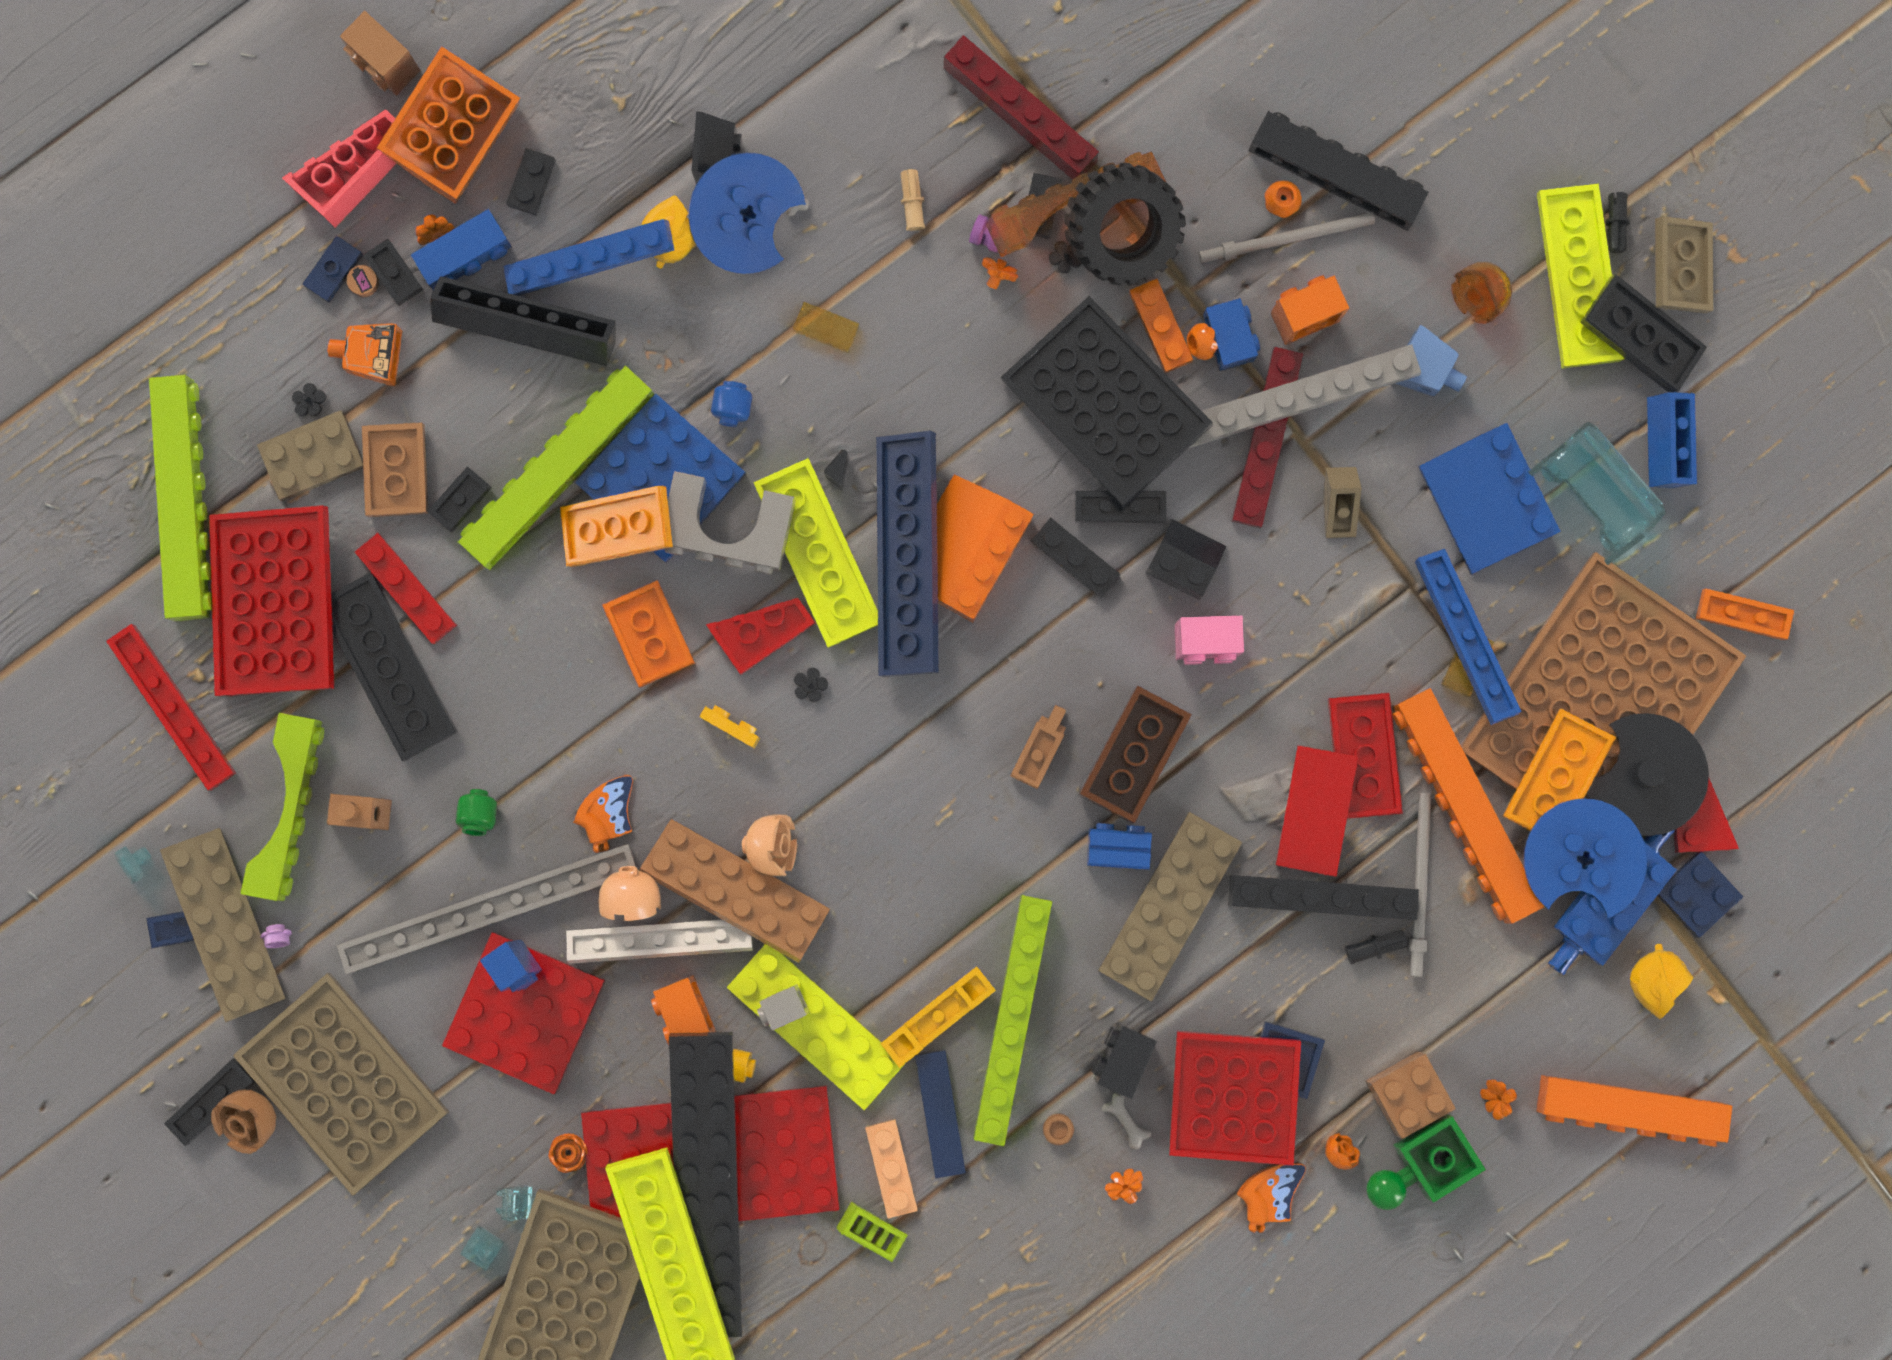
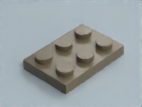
[1655,216,1713,313]
[257,410,363,502]

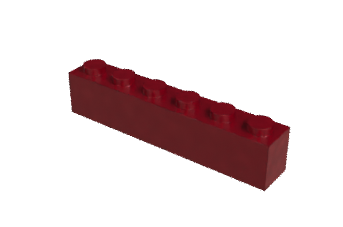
[944,35,1099,184]

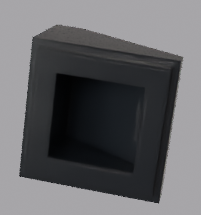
[824,449,848,490]

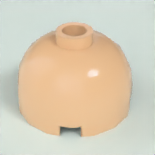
[742,814,797,876]
[599,866,661,921]

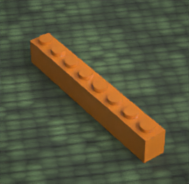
[1392,688,1544,924]

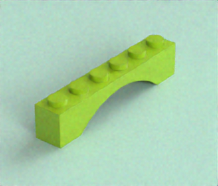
[240,713,324,901]

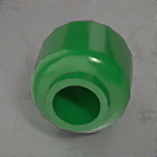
[455,789,497,836]

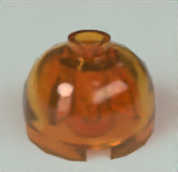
[1451,262,1513,324]

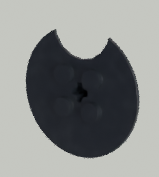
[1587,713,1709,836]

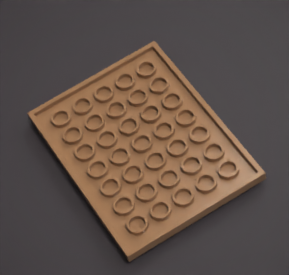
[1461,552,1746,799]

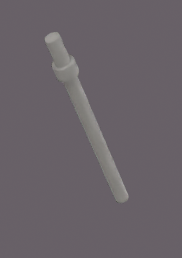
[1198,212,1375,263]
[1408,793,1432,977]

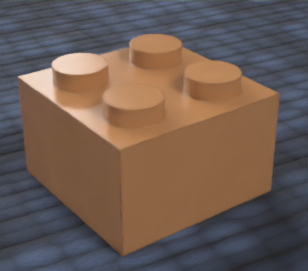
[340,10,421,96]
[1365,1051,1456,1139]

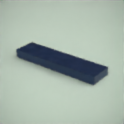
[915,1050,966,1179]

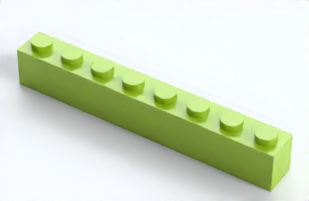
[458,365,654,570]
[149,375,212,621]
[973,895,1052,1146]

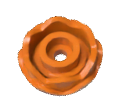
[1265,180,1302,218]
[1187,323,1218,360]
[548,1133,588,1173]
[1325,1133,1360,1170]

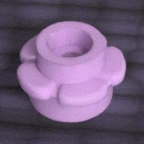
[260,924,292,948]

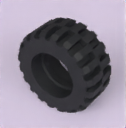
[1064,163,1186,286]

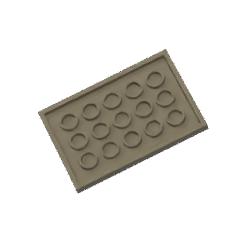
[233,973,449,1196]
[478,1189,640,1360]

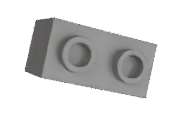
[757,984,810,1031]

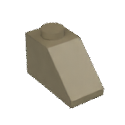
[1323,467,1362,538]

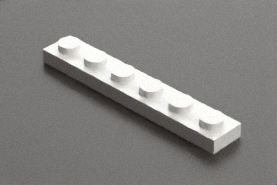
[566,920,753,964]

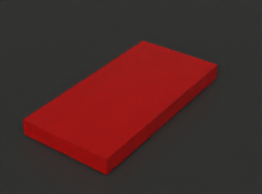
[1328,693,1403,819]
[1276,745,1358,877]

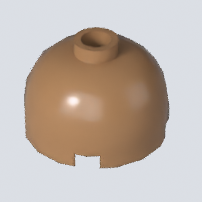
[211,1090,276,1154]

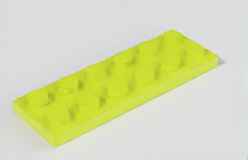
[1537,184,1624,369]
[753,458,878,648]
[727,944,905,1111]

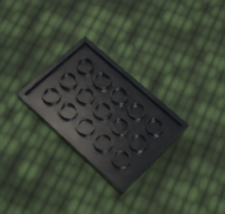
[1001,296,1213,508]

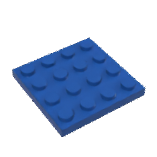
[575,393,746,563]

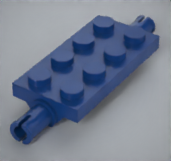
[1548,830,1677,975]

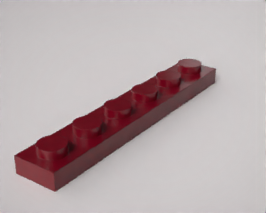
[1231,347,1303,529]

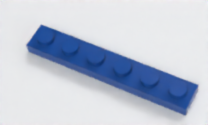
[503,219,674,296]
[1415,549,1522,725]

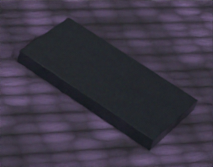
[1580,274,1707,393]

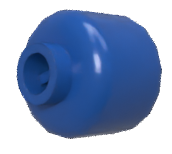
[711,381,753,427]

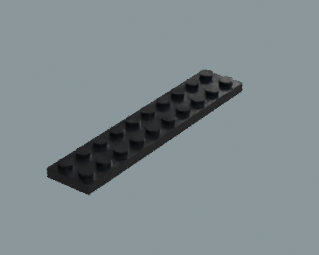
[669,1032,743,1337]

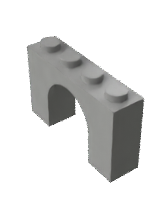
[665,471,796,575]

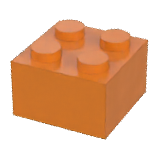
[1271,275,1349,345]
[651,975,716,1045]

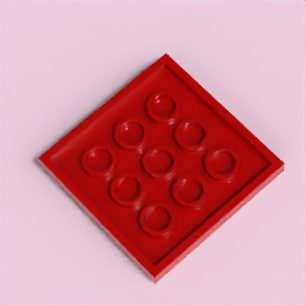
[442,932,605,1095]
[1169,1031,1301,1166]

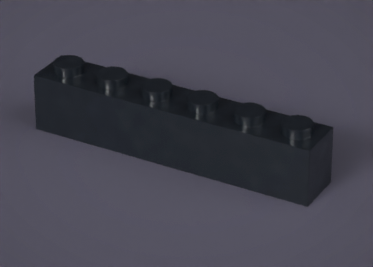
[1248,111,1429,231]
[430,276,616,366]
[1228,875,1419,920]

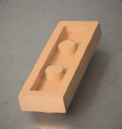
[865,1119,918,1219]

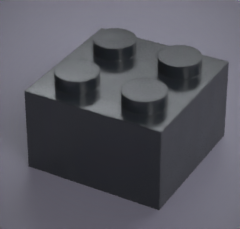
[1091,1023,1157,1099]

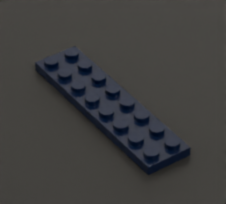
[876,430,939,677]

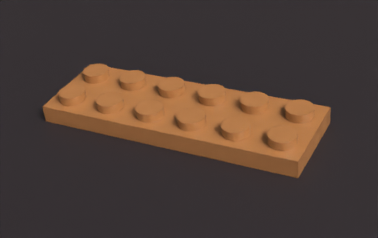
[639,819,830,963]

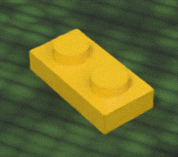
[699,705,760,749]

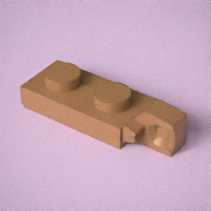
[1010,705,1066,789]

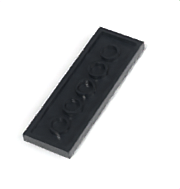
[331,572,458,761]

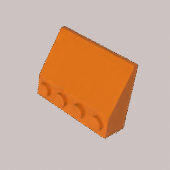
[377,46,520,204]
[937,474,1034,623]

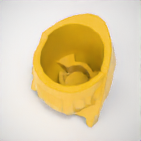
[641,195,697,269]
[1630,943,1693,1019]

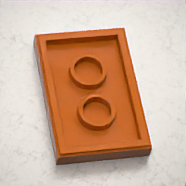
[602,580,695,688]

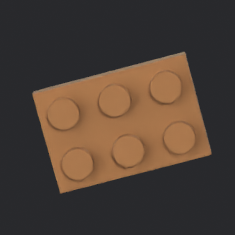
[362,422,428,517]

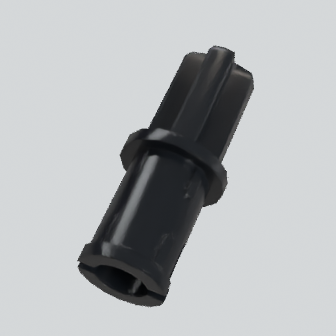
[1605,192,1630,253]
[1345,930,1408,965]

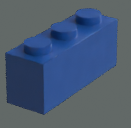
[411,209,512,291]
[1647,392,1697,488]
[480,940,542,993]

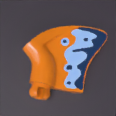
[573,775,633,853]
[1237,1163,1306,1233]

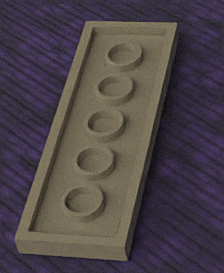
[1098,812,1243,1002]
[160,828,286,1022]

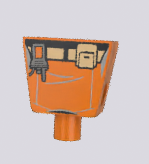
[327,323,403,386]

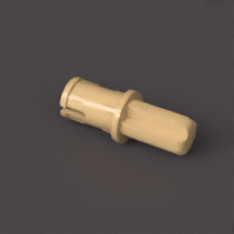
[901,169,925,231]

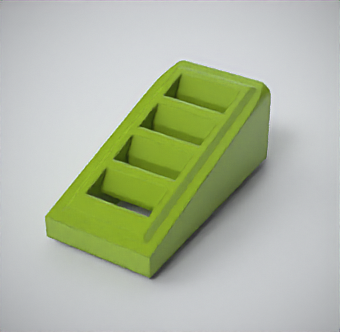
[836,1202,908,1262]

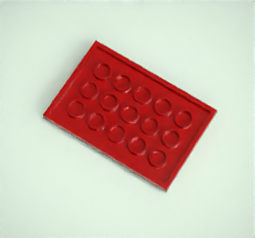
[209,505,334,697]

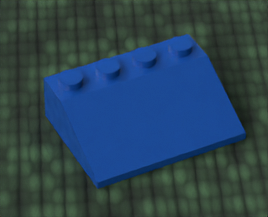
[1418,423,1561,574]

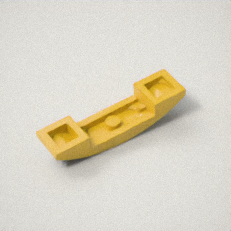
[880,966,996,1068]

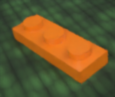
[1129,279,1193,374]
[1696,588,1794,640]

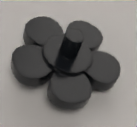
[1049,241,1082,273]
[292,383,326,417]
[794,668,828,702]

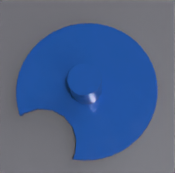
[688,153,806,274]
[1524,799,1647,919]

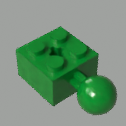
[1366,1114,1486,1210]

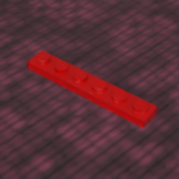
[106,624,236,791]

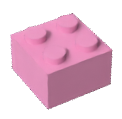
[1175,616,1244,665]

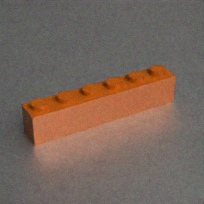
[1536,1075,1733,1147]

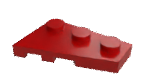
[706,598,816,675]
[1673,779,1739,853]

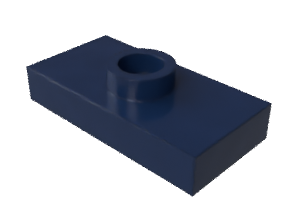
[302,235,363,303]
[146,911,194,949]

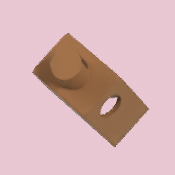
[327,794,392,830]

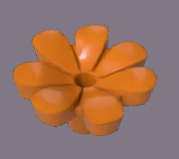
[416,214,455,245]
[982,257,1019,289]
[1480,1079,1517,1120]
[1105,1169,1143,1204]

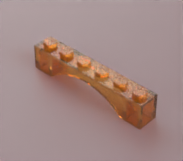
[986,151,1167,257]

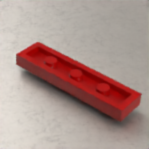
[355,533,457,644]

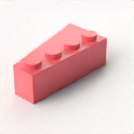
[282,109,397,228]

